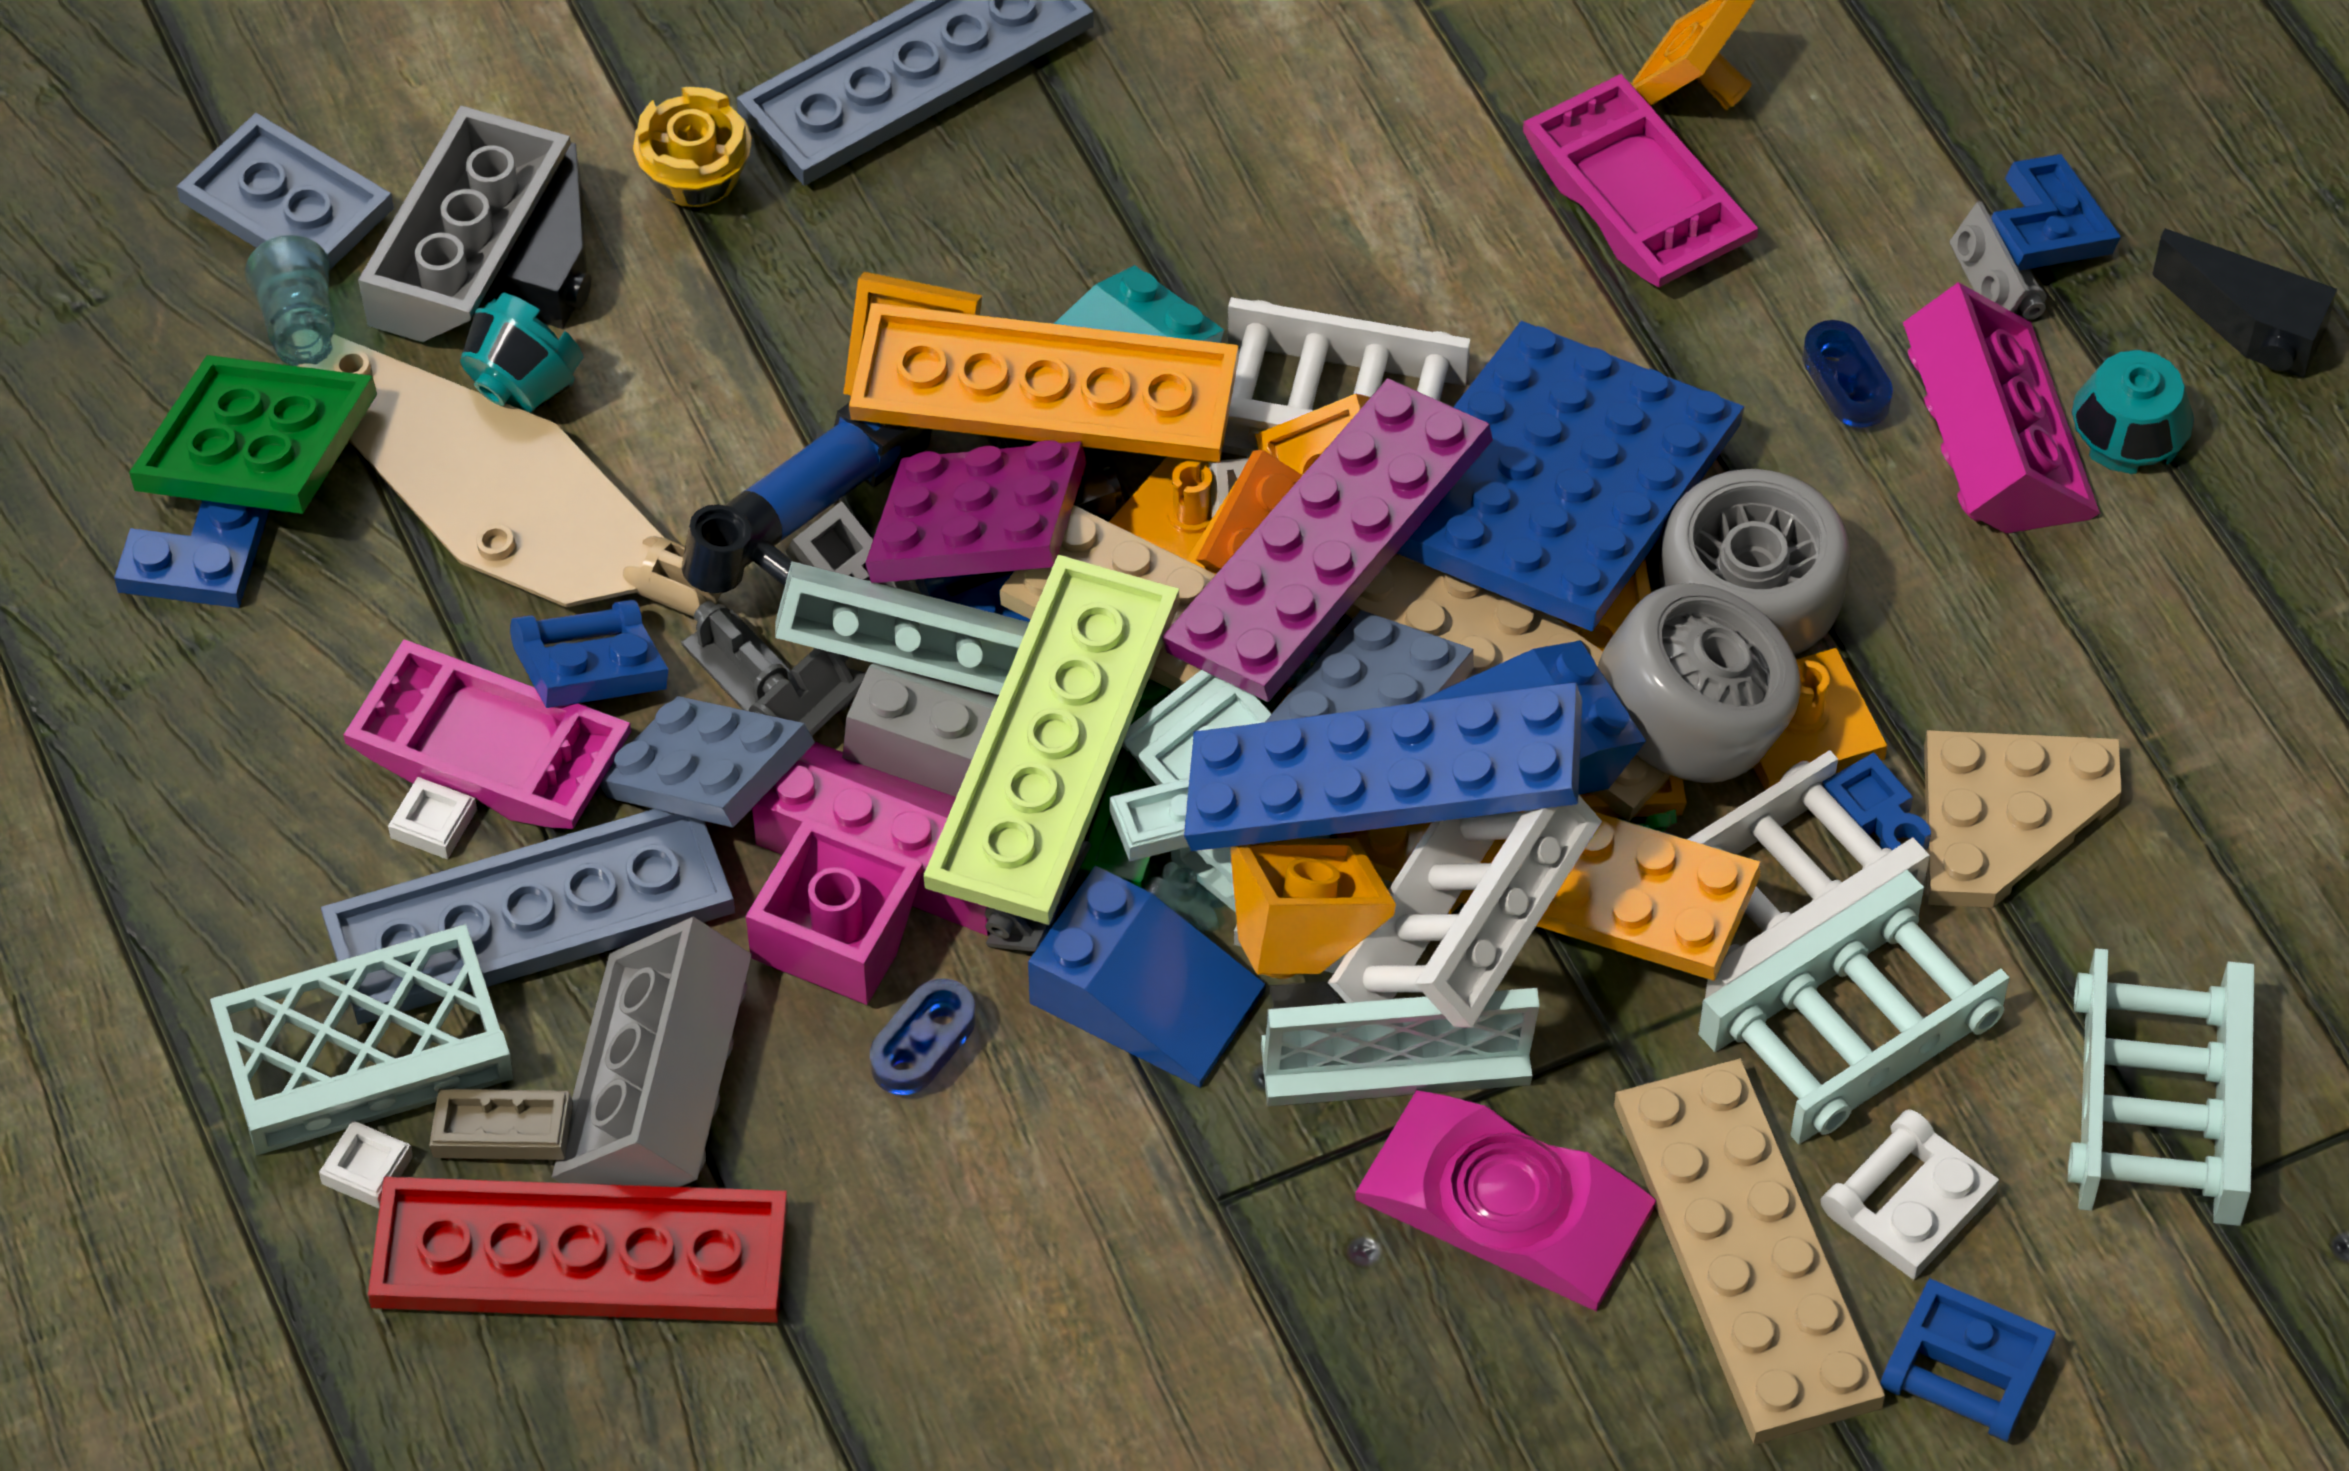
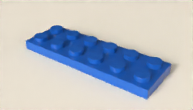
[1184,683,1582,851]

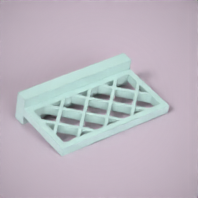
[210,924,513,1156]
[1261,988,1539,1107]

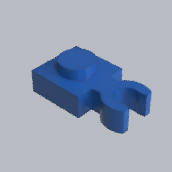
[1822,753,1931,850]

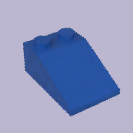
[1415,640,1646,795]
[1028,866,1265,1088]

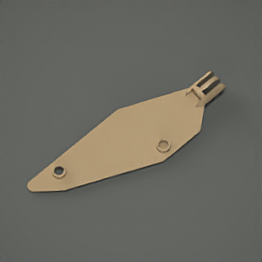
[285,323,722,617]

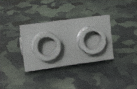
[1949,201,2046,320]

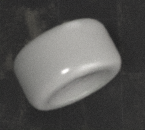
[1657,469,1850,656]
[1598,583,1801,783]

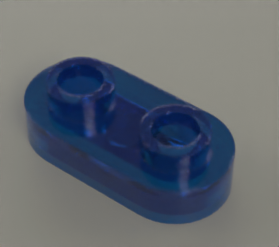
[1802,320,1893,428]
[870,978,976,1095]

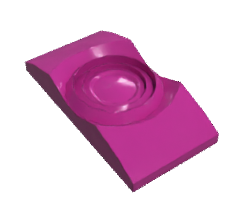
[1523,74,1758,287]
[343,639,631,829]
[1355,1090,1656,1311]

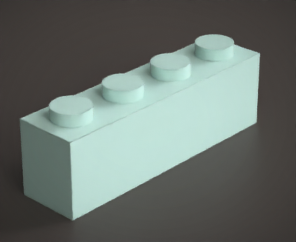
[775,561,1029,695]

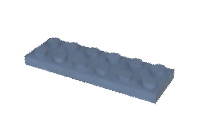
[737,0,1094,186]
[320,809,735,1025]

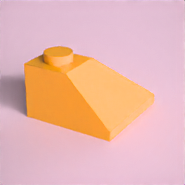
[1230,838,1396,979]

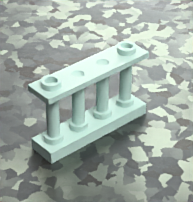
[1699,870,2010,1145]
[2068,948,2254,1226]

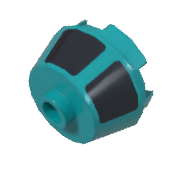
[460,293,584,413]
[2071,350,2194,474]

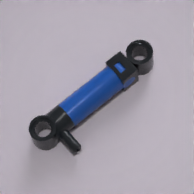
[681,402,932,594]

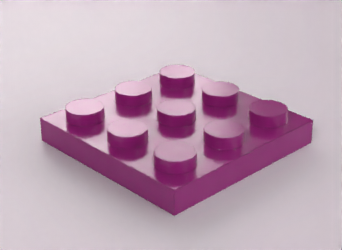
[865,440,1086,583]

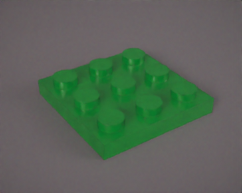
[129,355,377,514]

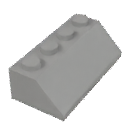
[358,105,571,342]
[842,663,1120,826]
[552,917,752,1187]

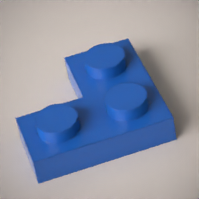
[1991,154,2121,271]
[114,500,270,608]

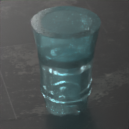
[245,235,335,366]

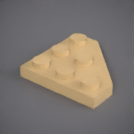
[1924,730,2121,908]

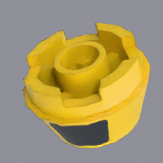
[633,87,752,207]

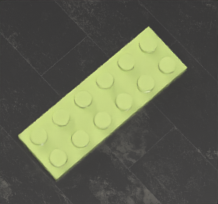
[923,555,1180,925]

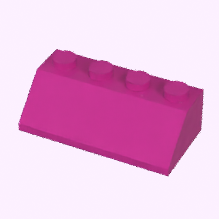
[1903,282,2100,533]
[752,741,989,936]

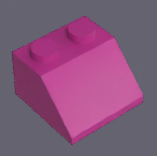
[746,816,923,1005]

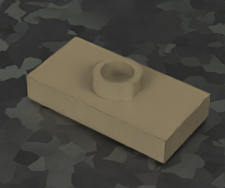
[429,1089,573,1160]

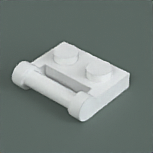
[1820,1110,1999,1280]

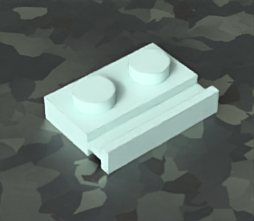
[1122,670,1271,785]

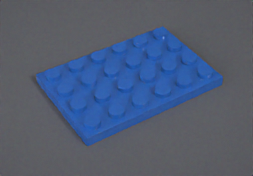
[1396,321,1744,631]

